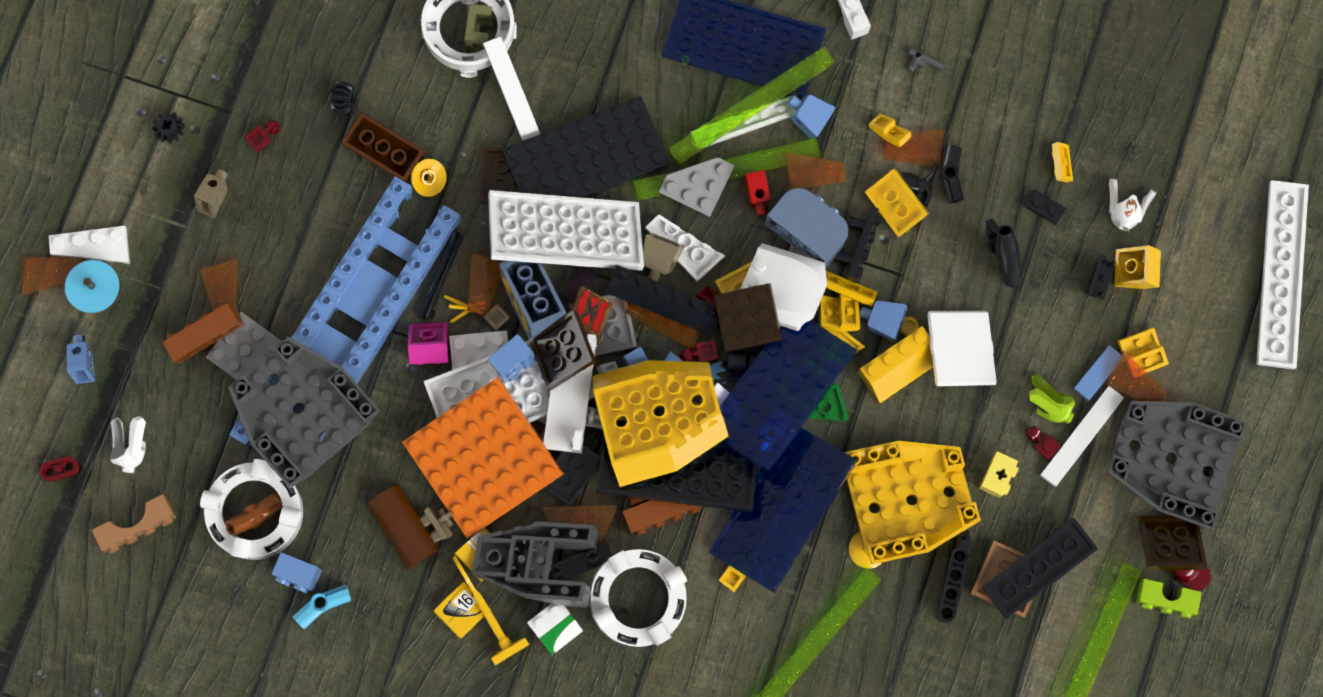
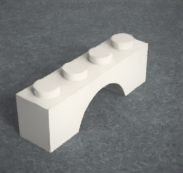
[838,0,871,40]

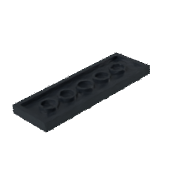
[982,518,1098,619]

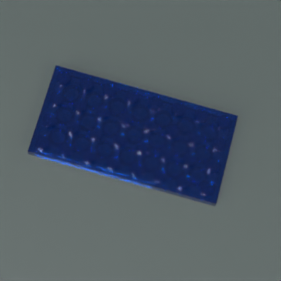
[662,0,826,98]
[720,320,857,473]
[709,422,857,593]

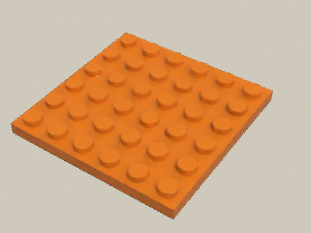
[402,377,564,539]

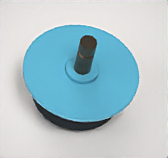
[65,260,119,313]

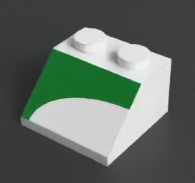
[527,603,583,655]

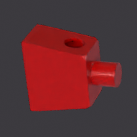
[743,170,770,216]

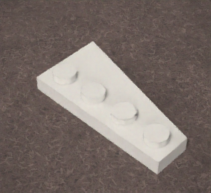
[645,215,725,282]
[49,226,130,264]

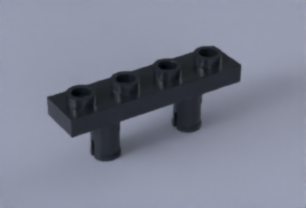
[834,207,882,283]
[549,542,613,581]

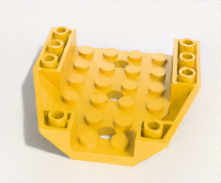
[592,360,729,487]
[843,441,981,565]

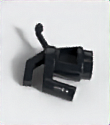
[901,165,938,206]

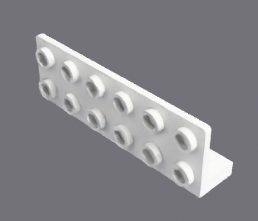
[543,334,597,454]

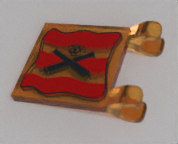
[570,286,613,348]

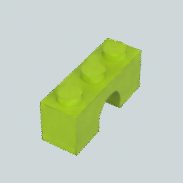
[1136,579,1202,619]

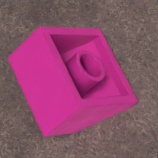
[408,322,449,365]

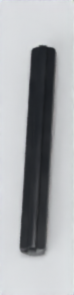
[419,232,463,320]

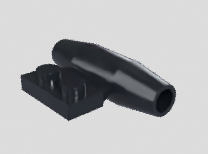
[985,219,1021,288]

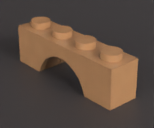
[92,494,177,554]

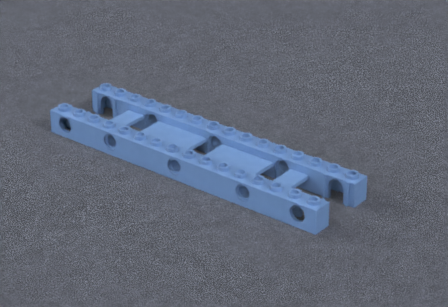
[229,177,461,448]

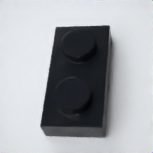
[1023,189,1066,225]

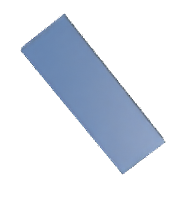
[1073,345,1124,401]

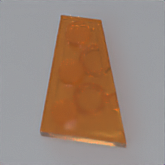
[884,129,944,167]
[785,152,847,190]
[468,252,502,316]
[22,257,83,296]
[201,259,239,311]
[1106,350,1168,402]

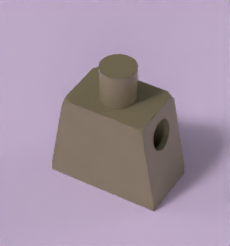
[194,169,228,218]
[643,233,685,281]

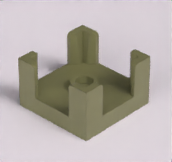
[465,4,494,53]

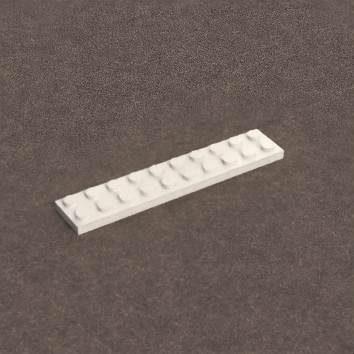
[1256,180,1309,370]

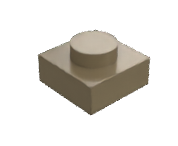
[483,304,510,331]

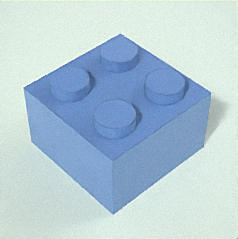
[487,334,536,383]
[272,553,322,594]

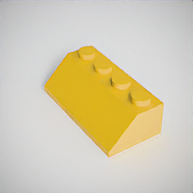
[858,326,933,404]

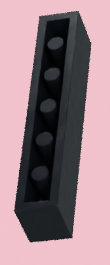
[605,265,719,336]

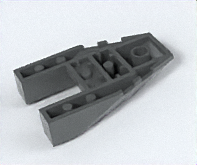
[472,522,599,608]

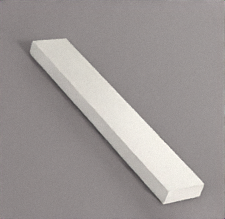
[483,36,540,141]
[690,94,796,150]
[1040,386,1124,487]

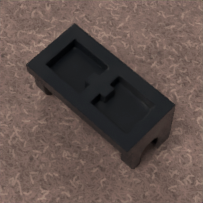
[1086,255,1116,300]

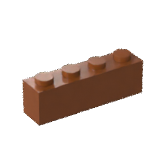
[163,302,245,363]
[622,500,703,536]

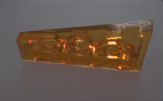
[625,303,701,349]

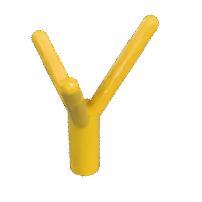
[444,295,485,323]

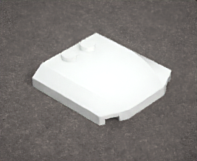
[740,243,827,331]

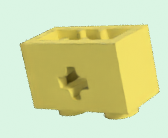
[978,451,1019,498]

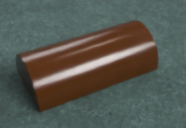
[341,112,425,183]
[367,485,441,571]

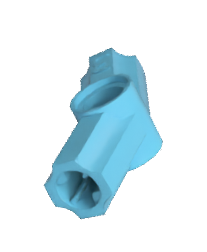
[293,584,352,629]

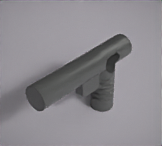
[907,47,945,73]

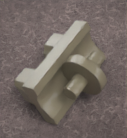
[420,506,454,542]

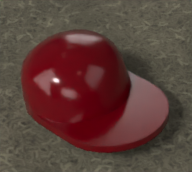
[1170,567,1211,591]

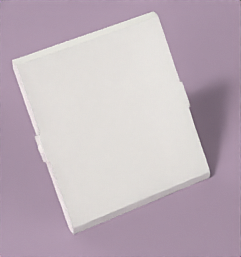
[927,311,996,386]

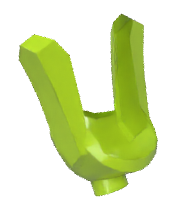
[1029,374,1075,424]

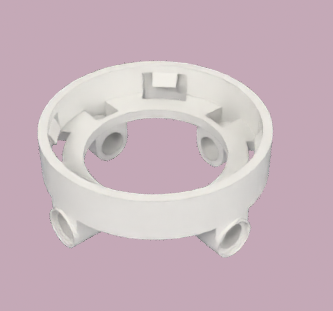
[421,0,516,78]
[200,459,303,560]
[589,549,687,647]

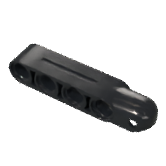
[936,529,971,623]

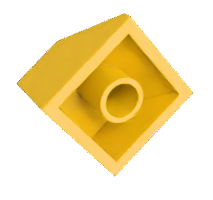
[1114,245,1161,289]

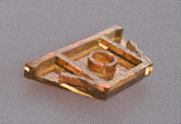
[542,505,618,545]

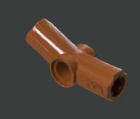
[225,493,283,537]

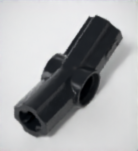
[940,145,964,204]

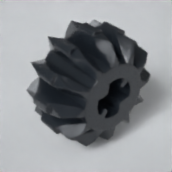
[330,81,355,114]
[152,111,185,144]

